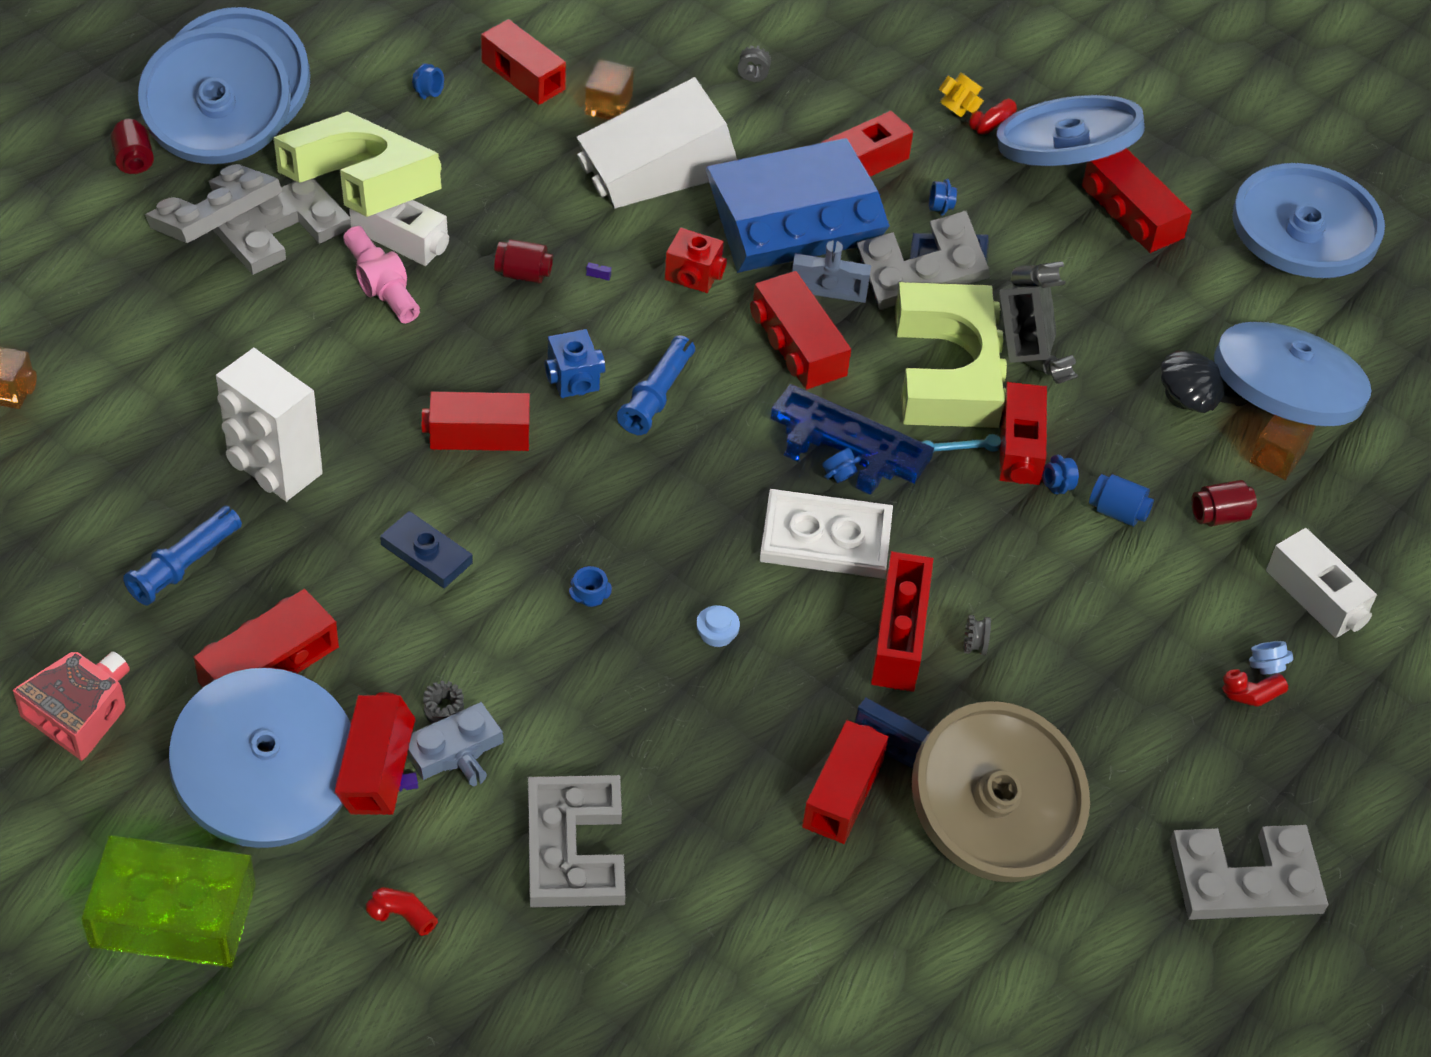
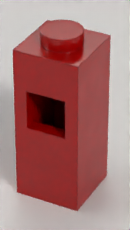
[481,19,566,105]
[821,111,914,177]
[999,382,1047,485]
[422,392,530,451]
[334,692,415,815]
[802,720,889,844]

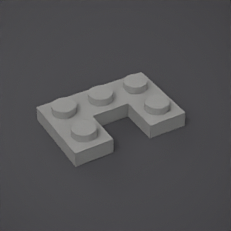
[145,164,283,243]
[213,178,351,275]
[857,211,990,310]
[528,775,625,907]
[1170,825,1328,920]

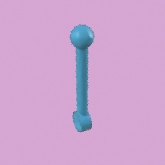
[919,434,1001,456]

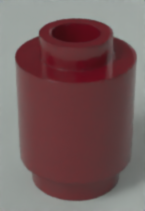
[111,119,154,174]
[494,239,553,283]
[1191,480,1257,527]

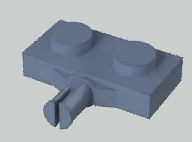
[792,241,871,303]
[407,702,504,786]

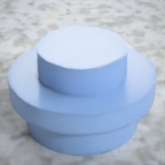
[696,605,740,647]
[1249,641,1293,674]

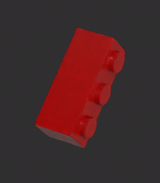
[1082,148,1192,253]
[750,271,851,390]
[871,551,934,692]
[194,589,339,687]

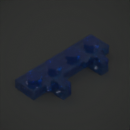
[770,384,934,495]

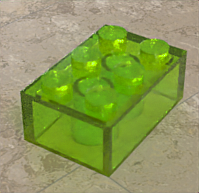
[81,835,256,968]

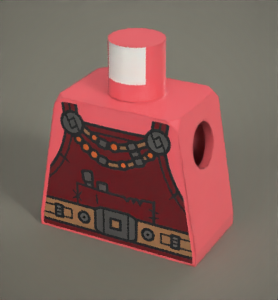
[13,651,130,761]

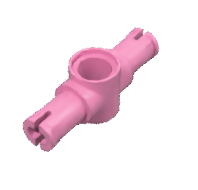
[343,226,420,323]

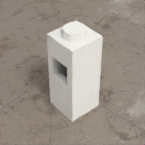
[349,200,449,266]
[1266,528,1377,638]

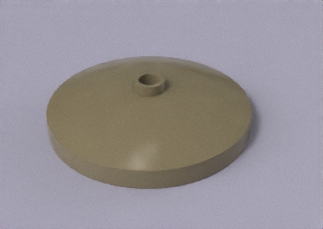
[912,701,1090,882]

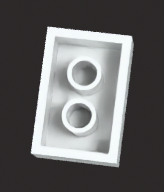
[216,348,323,502]

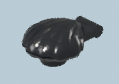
[1161,350,1249,413]

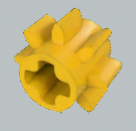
[938,73,984,118]

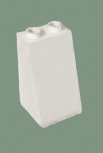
[577,77,737,208]

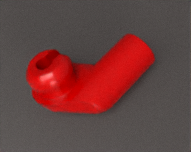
[969,99,1017,135]
[1222,669,1288,707]
[365,887,438,936]

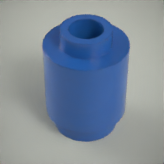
[1089,474,1154,527]

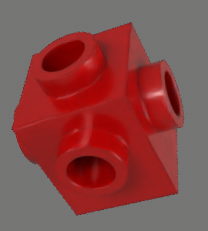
[665,228,727,293]

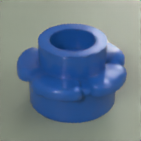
[412,64,444,99]
[929,179,957,216]
[821,448,861,483]
[1042,454,1079,494]
[569,566,612,607]

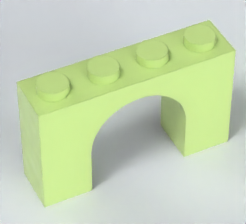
[274,112,442,217]
[895,282,1007,428]

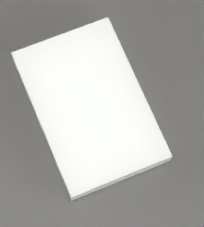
[760,489,893,579]

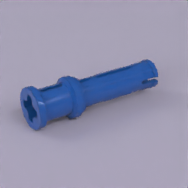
[617,336,695,435]
[123,505,242,606]

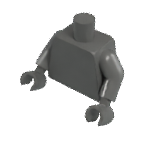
[1000,261,1078,384]

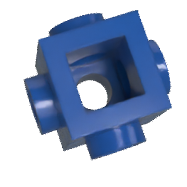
[544,329,605,398]

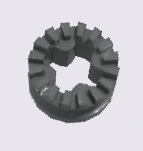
[738,46,771,82]
[964,615,991,656]
[423,681,464,724]

